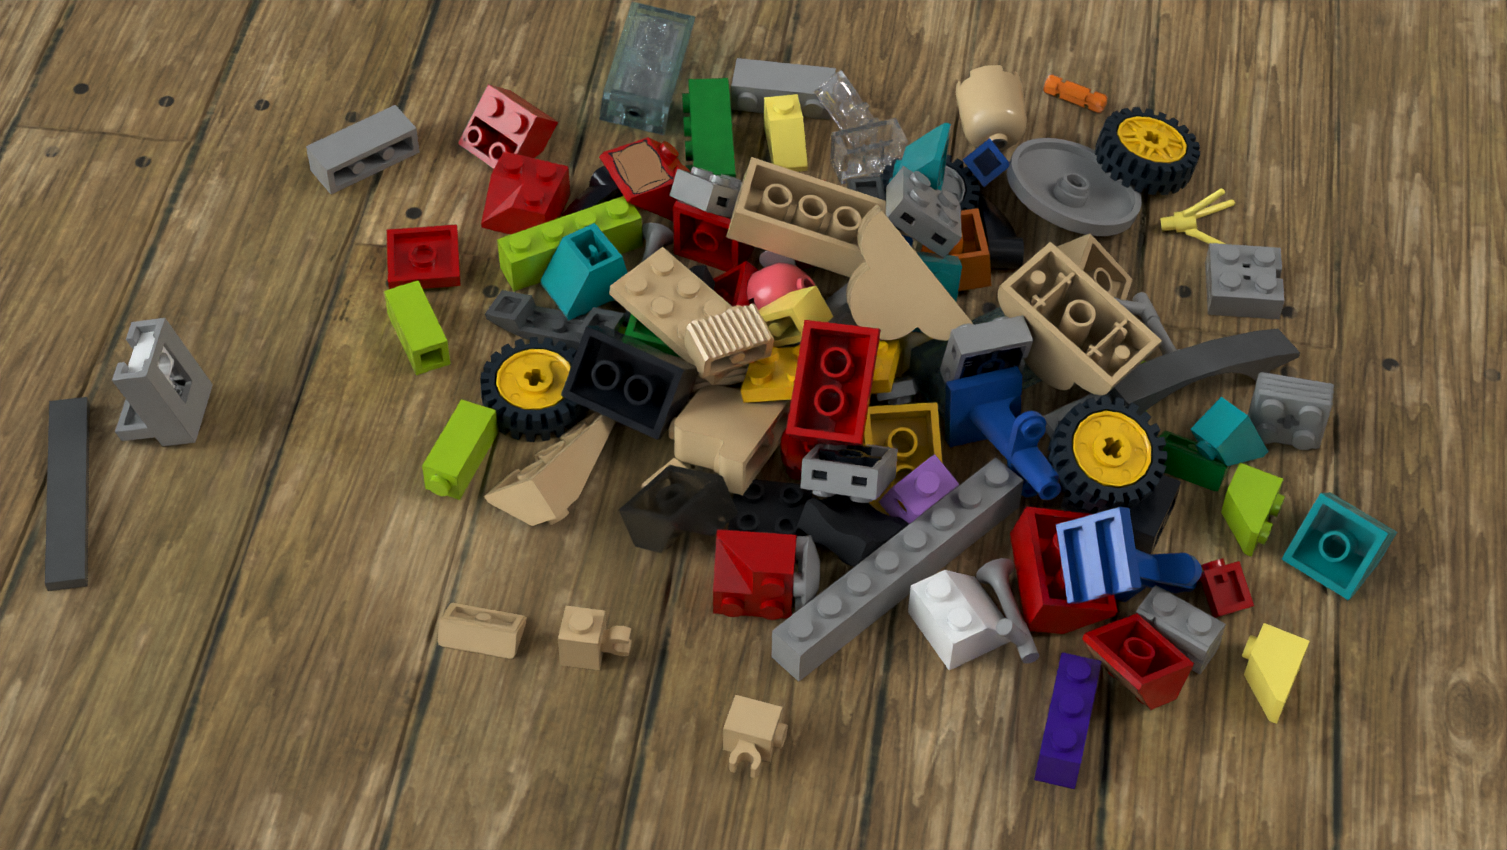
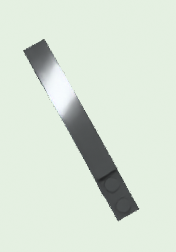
[1043,328,1300,439]

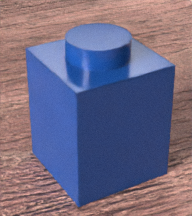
[962,138,1010,187]

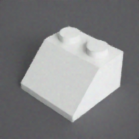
[908,570,1010,671]

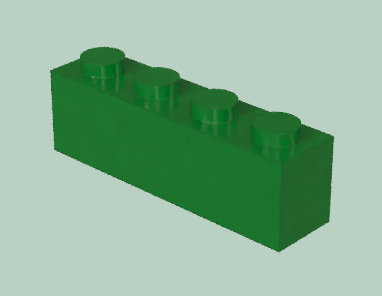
[682,78,736,178]

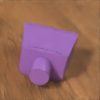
[879,454,959,524]

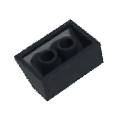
[561,325,699,440]

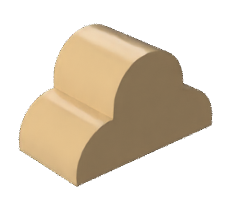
[846,205,973,341]
[998,242,1162,395]

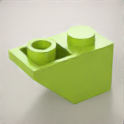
[1221,462,1285,557]

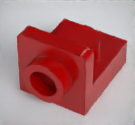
[1197,558,1254,618]

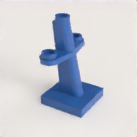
[945,366,1061,500]
[1056,507,1202,604]

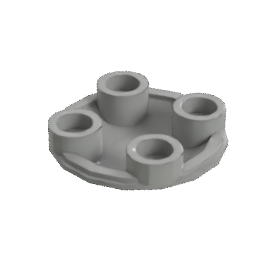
[793,535,820,612]

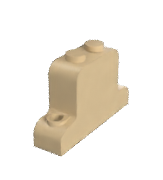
[669,385,791,495]

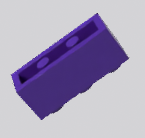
[1034,652,1102,789]

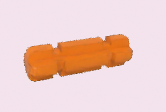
[1043,74,1108,113]

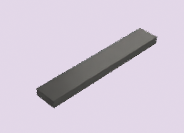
[45,397,90,591]

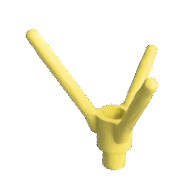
[1160,188,1235,244]

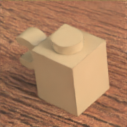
[558,606,632,670]
[723,695,788,778]

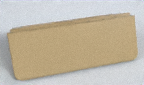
[438,603,527,659]

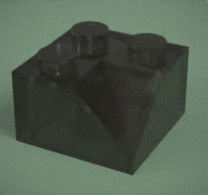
[619,465,738,553]

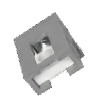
[112,318,213,446]

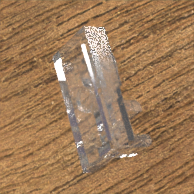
[814,70,880,146]

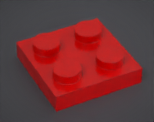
[387,224,461,289]

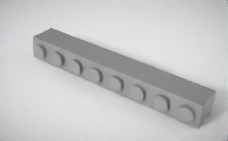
[771,458,1024,682]

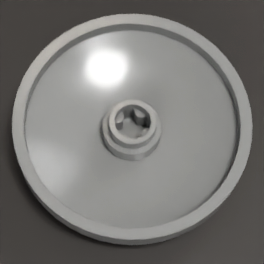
[1007,138,1142,236]

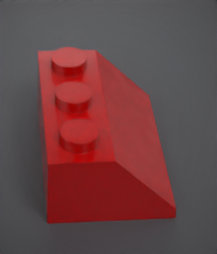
[786,320,881,446]
[1010,506,1117,634]

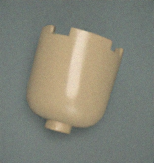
[955,65,1027,151]

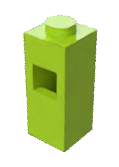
[384,280,451,375]
[422,399,498,500]

